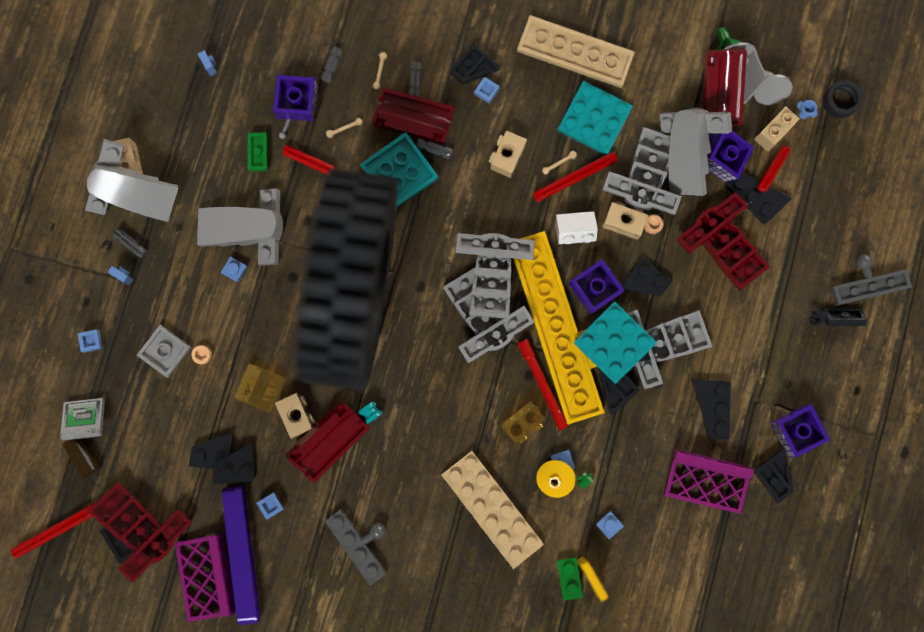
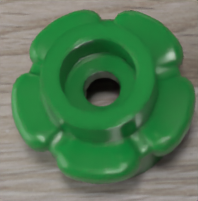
[577,472,594,489]

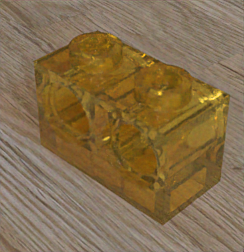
[500,401,546,444]

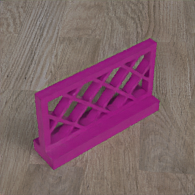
[664,448,754,514]
[175,533,236,622]

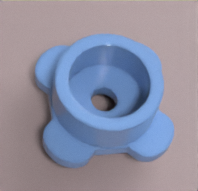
[797,100,818,120]

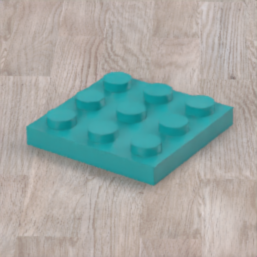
[557,81,633,155]
[360,132,439,208]
[574,302,657,384]

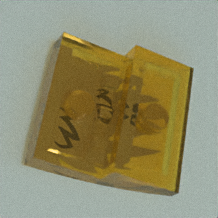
[233,363,285,413]

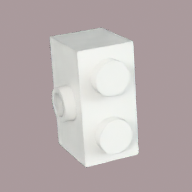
[555,212,598,244]

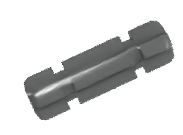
[321,47,342,83]
[409,62,421,97]
[416,137,453,159]
[113,228,147,258]

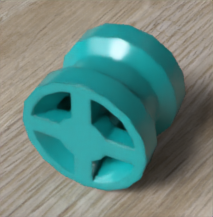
[358,401,383,425]

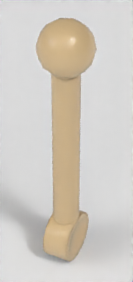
[373,52,387,89]
[326,118,363,138]
[542,151,577,174]

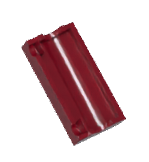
[703,48,747,127]
[372,87,455,145]
[285,399,370,483]

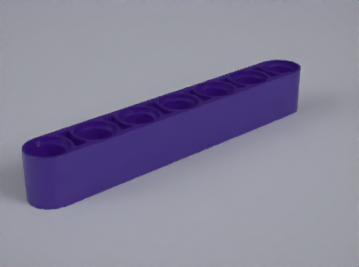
[222,485,260,626]

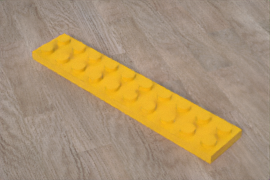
[513,231,604,425]

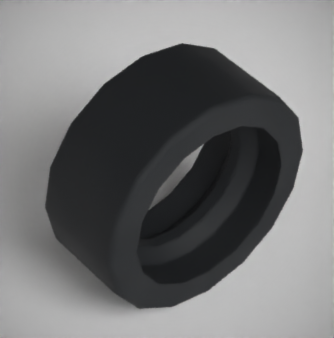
[823,80,863,119]

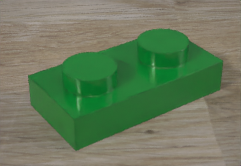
[248,133,268,172]
[556,557,583,601]

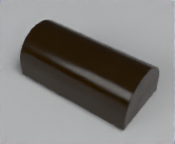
[62,438,101,478]

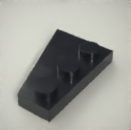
[724,173,793,225]
[691,379,731,440]

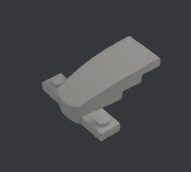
[660,108,732,196]
[602,127,682,215]
[85,139,178,222]
[197,189,283,266]
[456,233,534,319]
[443,268,534,363]
[627,310,712,390]

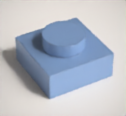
[198,51,217,76]
[474,77,500,104]
[221,257,248,283]
[108,266,134,285]
[78,329,103,353]
[550,450,575,469]
[257,492,284,520]
[596,511,624,539]

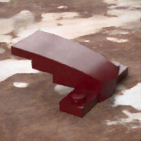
[677,192,770,292]
[87,482,192,583]

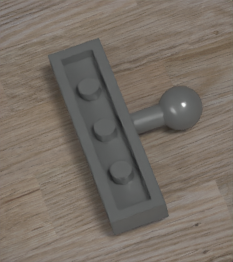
[831,254,912,306]
[325,509,387,586]

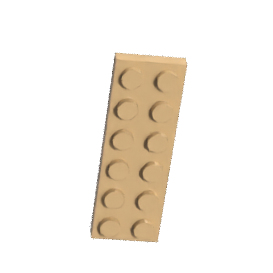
[517,15,635,88]
[441,451,544,569]

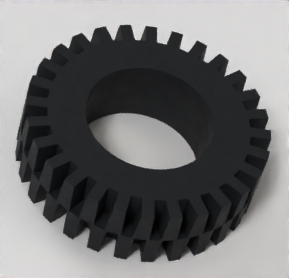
[295,168,398,391]

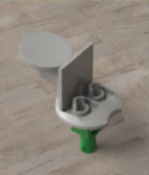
[716,28,793,105]

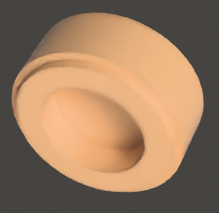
[644,214,663,234]
[191,345,212,365]

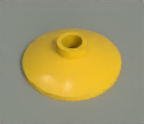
[536,460,576,498]

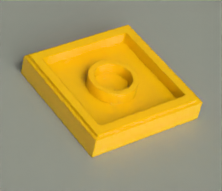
[577,557,608,601]

